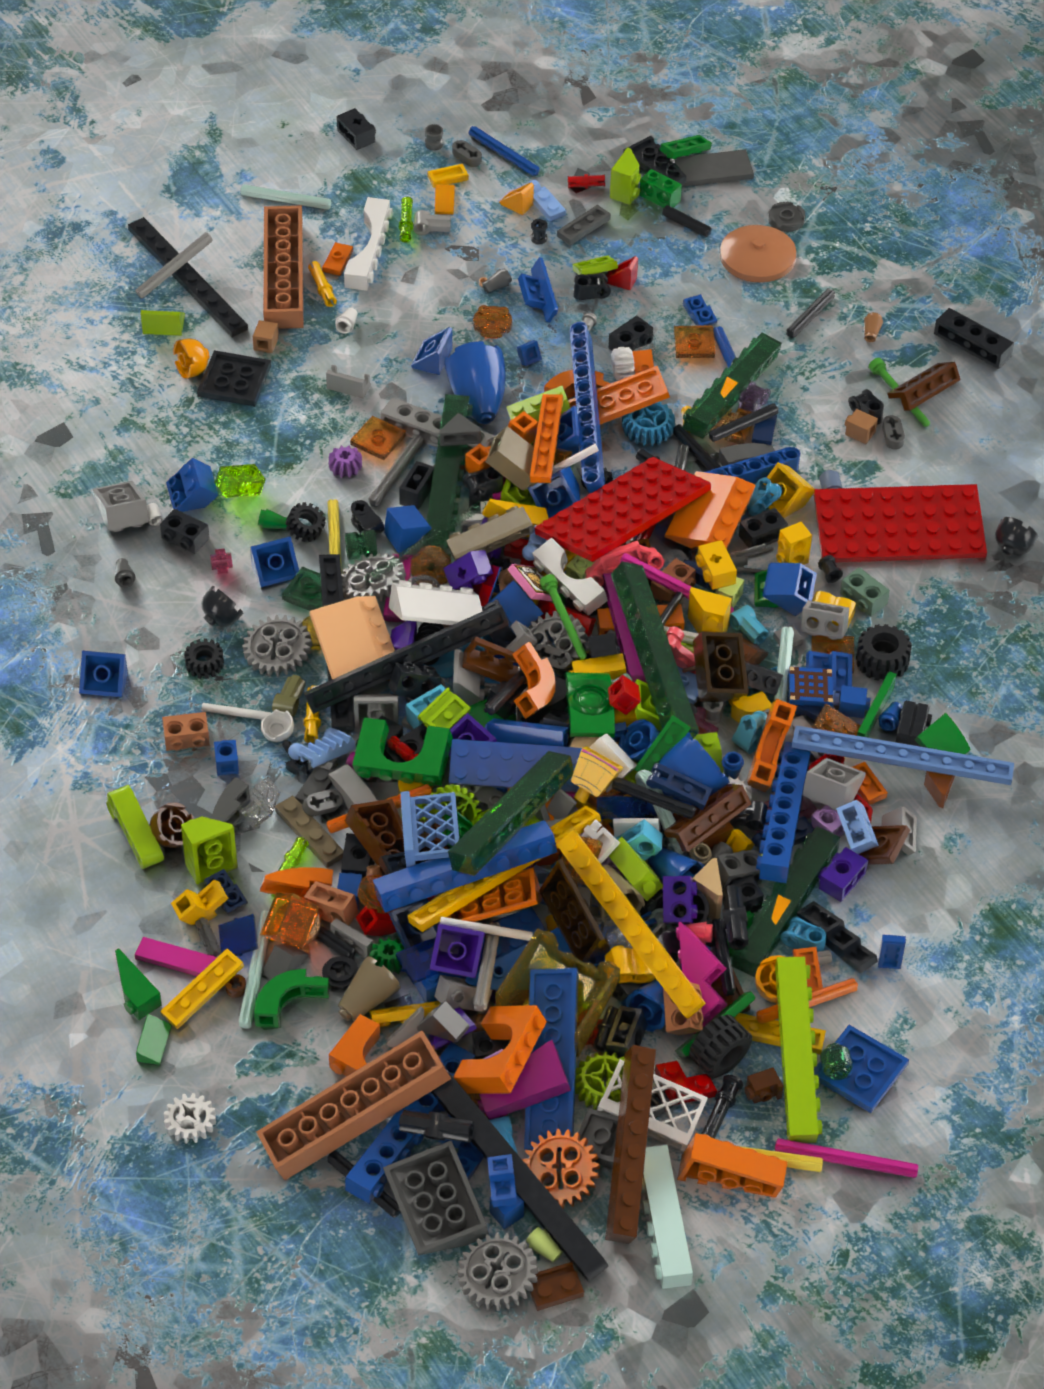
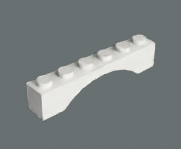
[344,197,393,291]

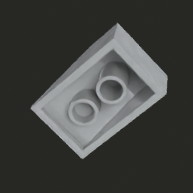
[93,481,149,532]

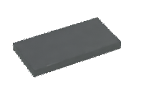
[673,149,754,187]

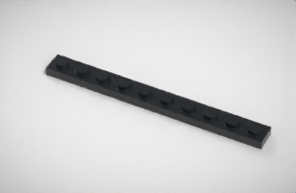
[128,217,248,338]
[319,554,354,731]
[304,604,509,714]

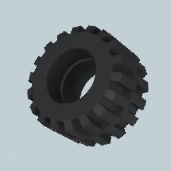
[856,624,912,681]
[689,1014,752,1078]

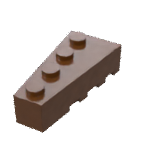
[345,798,404,875]

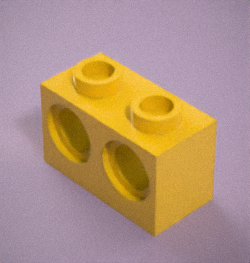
[776,522,812,565]

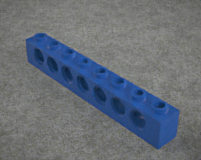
[756,741,811,883]
[345,1042,475,1204]

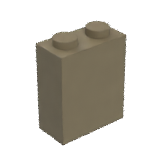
[485,426,536,491]

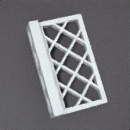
[597,1059,708,1152]

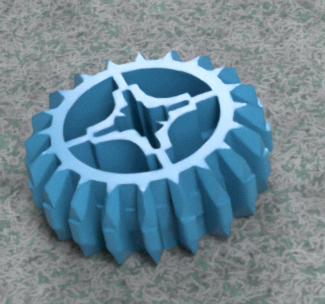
[622,401,676,446]

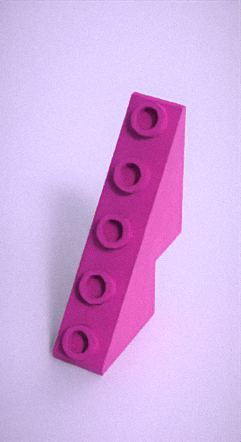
[676,922,728,1034]

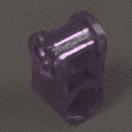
[738,381,771,417]

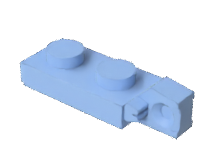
[529,180,566,222]

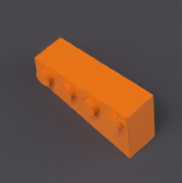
[677,1133,787,1198]

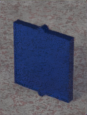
[218,914,258,957]
[395,939,442,984]

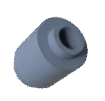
[819,470,842,489]

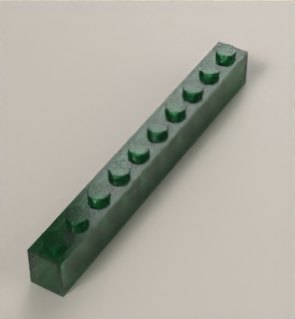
[420,394,473,574]
[611,561,699,739]

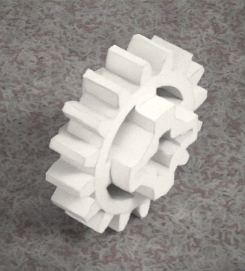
[164,1093,216,1144]

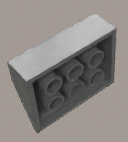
[383,1141,489,1256]

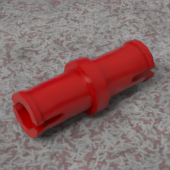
[568,174,605,189]

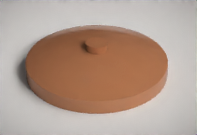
[720,225,796,283]

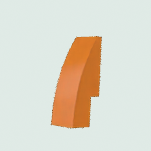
[260,867,333,900]

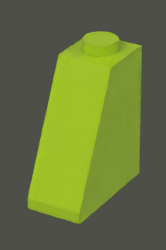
[609,837,663,901]

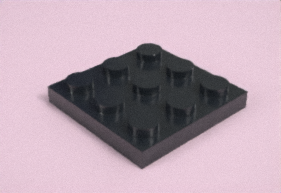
[197,350,271,407]

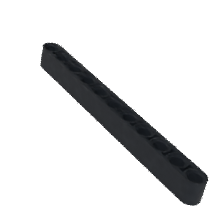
[431,1070,609,1282]

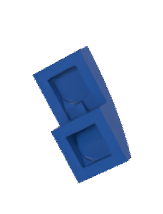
[487,1154,517,1207]

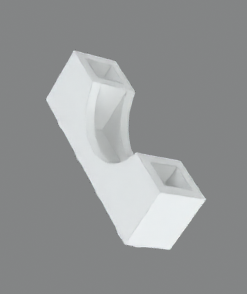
[532,538,608,616]

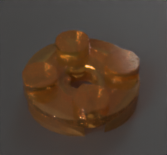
[473,305,512,339]
[410,546,452,587]

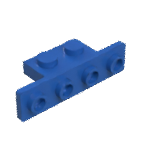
[518,257,558,323]

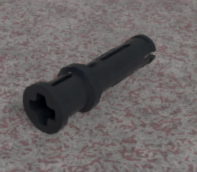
[701,1074,743,1139]

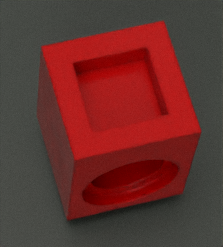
[608,675,641,715]

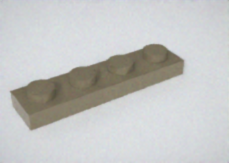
[275,795,344,868]

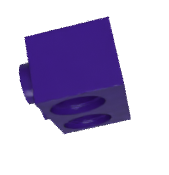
[663,876,697,925]

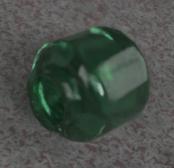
[820,1043,853,1080]

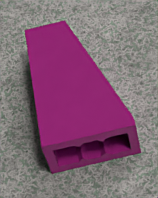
[477,1040,571,1120]

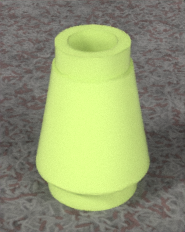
[526,1227,563,1263]

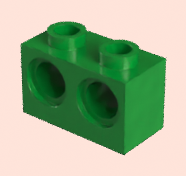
[639,169,682,208]

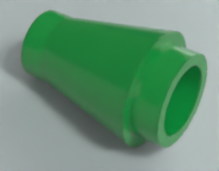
[258,509,287,530]

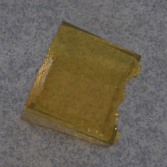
[495,928,620,1057]

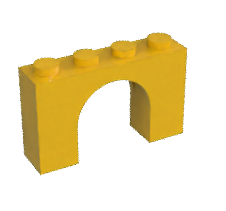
[568,653,637,732]

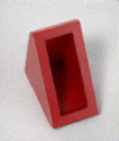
[606,256,638,290]

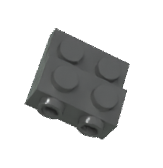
[571,1108,618,1169]

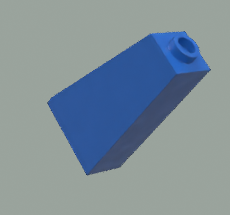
[485,718,569,747]

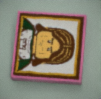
[508,564,552,601]

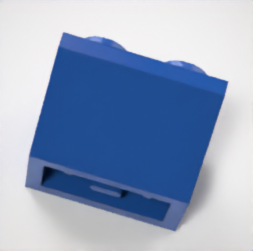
[166,458,218,512]
[763,562,817,616]

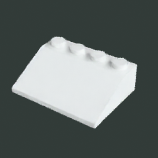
[389,580,482,625]

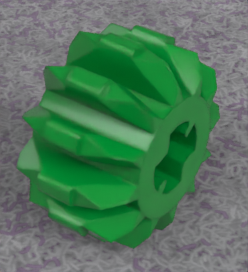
[369,936,407,974]

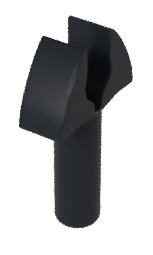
[282,740,309,775]

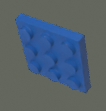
[814,1024,909,1113]

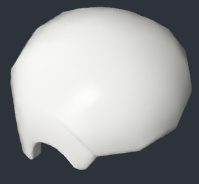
[261,709,294,742]

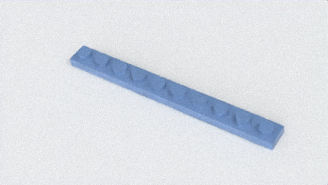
[792,725,1014,785]

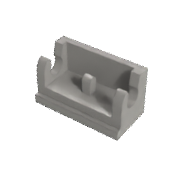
[326,365,371,399]

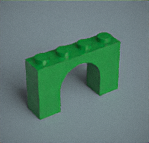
[352,718,453,786]

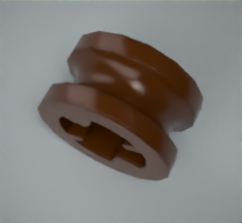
[225,974,246,998]

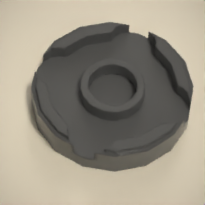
[768,202,806,232]

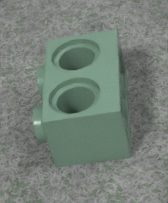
[840,567,890,617]

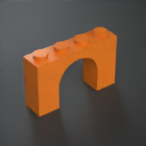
[453,1005,547,1094]
[329,1014,380,1076]

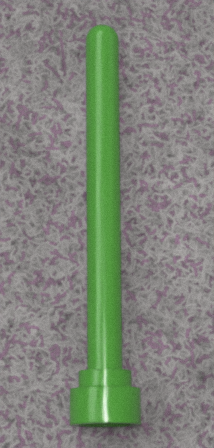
[868,357,930,427]
[539,574,587,660]

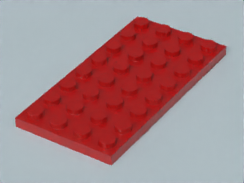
[534,457,712,562]
[814,484,987,563]

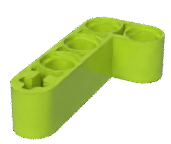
[106,785,164,869]

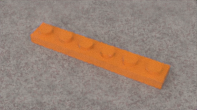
[530,394,563,483]

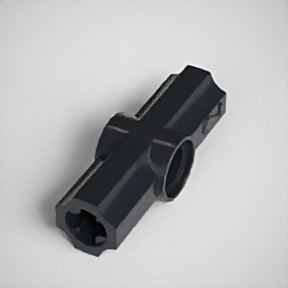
[722,885,749,951]
[399,1110,475,1143]

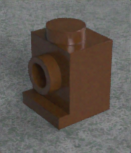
[744,1067,783,1104]

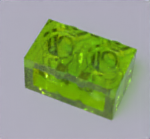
[214,464,266,498]

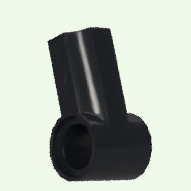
[729,801,768,831]

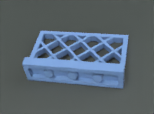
[400,791,461,868]

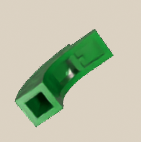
[254,969,329,1028]

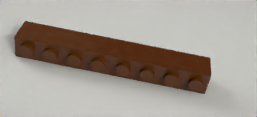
[605,1045,656,1244]

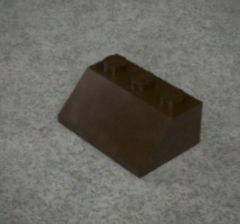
[693,631,749,702]

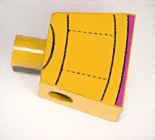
[571,746,623,804]

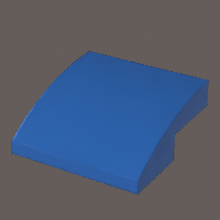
[485,580,544,628]
[806,651,852,694]

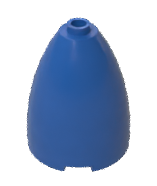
[444,341,506,424]
[639,732,730,816]

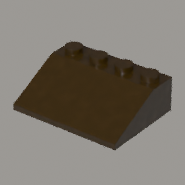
[539,859,610,969]

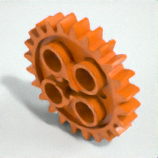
[522,1129,600,1209]

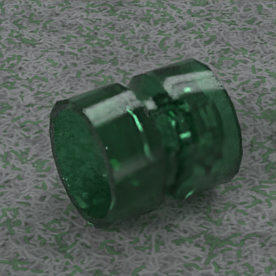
[345,530,377,560]

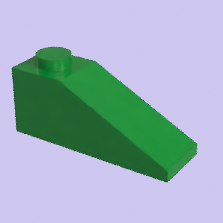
[115,948,162,1020]

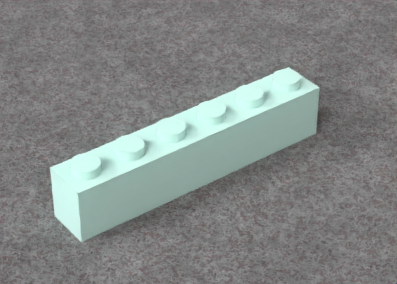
[641,1145,693,1289]

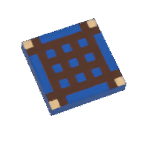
[788,666,833,707]

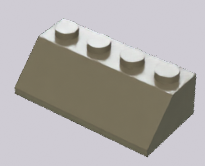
[446,506,533,561]

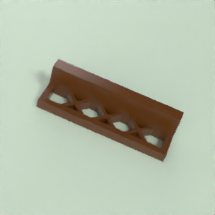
[887,362,961,411]
[462,637,528,684]
[663,784,752,852]

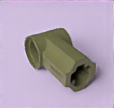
[272,674,306,717]

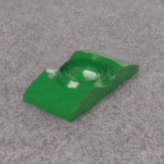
[566,672,615,737]

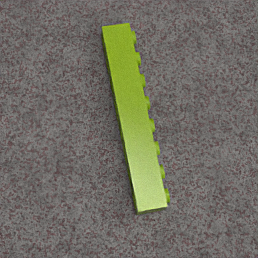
[775,957,822,1143]

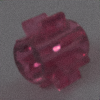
[210,548,233,574]

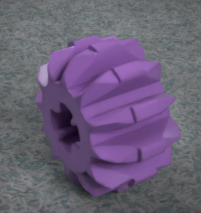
[328,445,362,479]

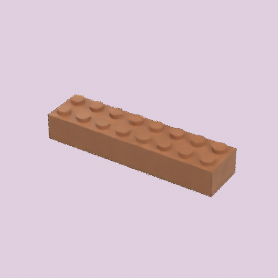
[263,205,304,329]
[256,1031,451,1180]

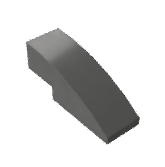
[718,443,775,466]
[211,777,250,826]

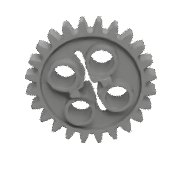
[341,553,406,601]
[529,611,588,677]
[242,615,313,677]
[457,1232,539,1311]

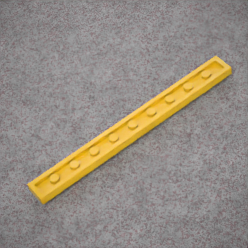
[407,805,601,932]
[556,830,706,1019]

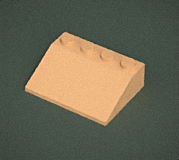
[309,596,395,681]

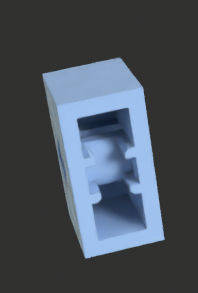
[836,800,879,854]

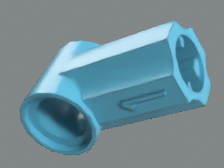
[729,605,769,645]

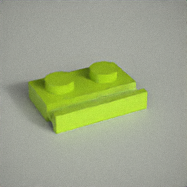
[572,255,618,275]
[417,687,471,729]

